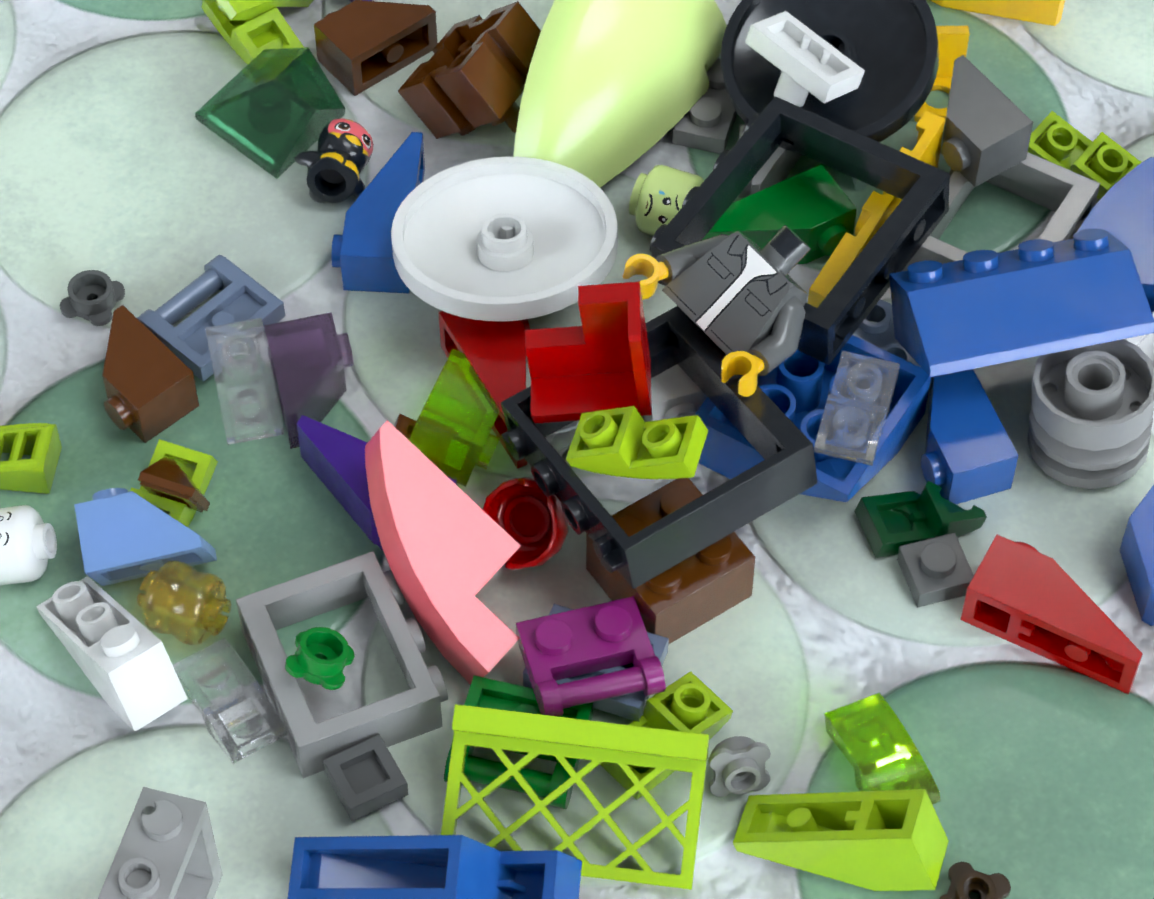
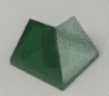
[195,47,346,179]

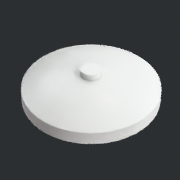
[391,156,618,321]

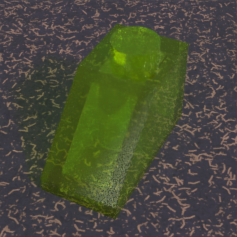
[409,349,500,487]

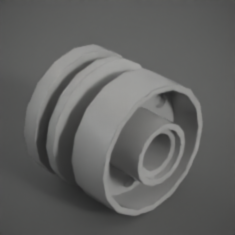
[1027,339,1154,489]

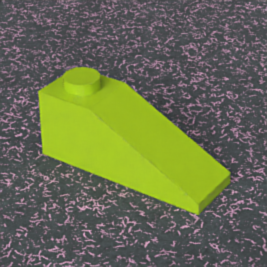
[733,789,949,891]

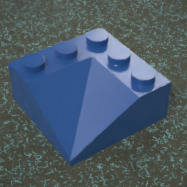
[695,335,931,502]

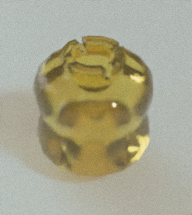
[137,561,231,645]

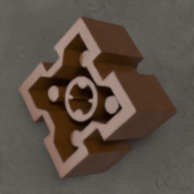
[398,1,541,139]

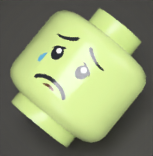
[629,165,704,236]

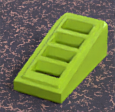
[0,423,62,494]

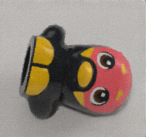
[294,118,374,203]

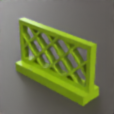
[441,704,710,890]

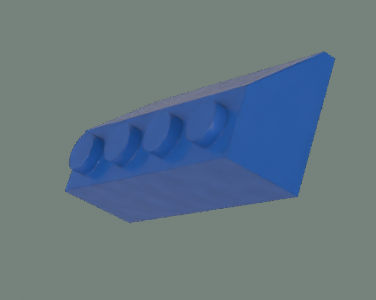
[889,229,1154,377]

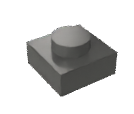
[897,533,974,608]
[323,734,409,821]

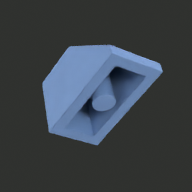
[74,488,217,586]

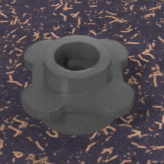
[60,270,125,326]

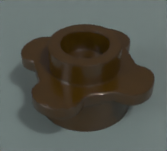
[939,862,1011,899]

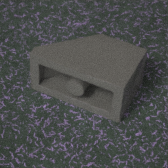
[941,55,1033,187]

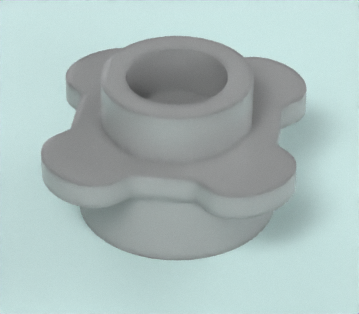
[708,736,771,797]

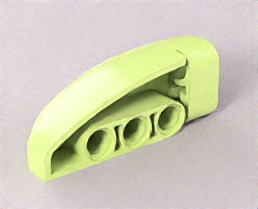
[513,0,727,188]

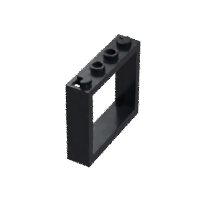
[650,96,950,365]
[500,306,818,589]

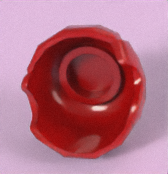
[482,477,569,570]

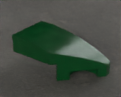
[854,481,987,558]

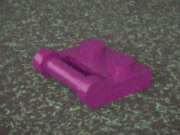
[516,596,666,717]

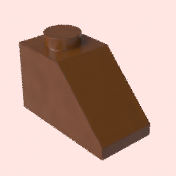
[314,0,438,96]
[102,305,199,443]

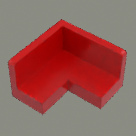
[525,281,652,423]

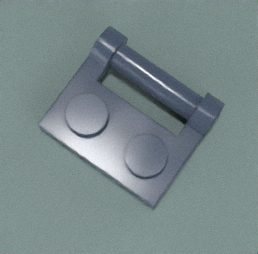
[137,255,285,382]

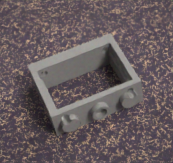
[902,152,1100,271]
[236,551,448,778]
[98,787,223,899]

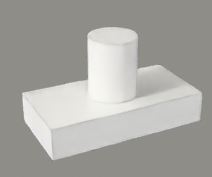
[745,11,865,107]

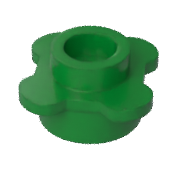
[285,627,355,690]

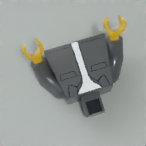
[623,225,811,397]

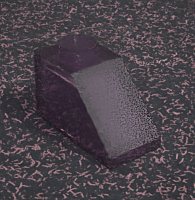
[264,312,354,449]

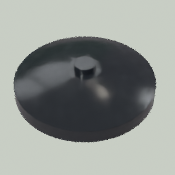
[721,0,939,153]

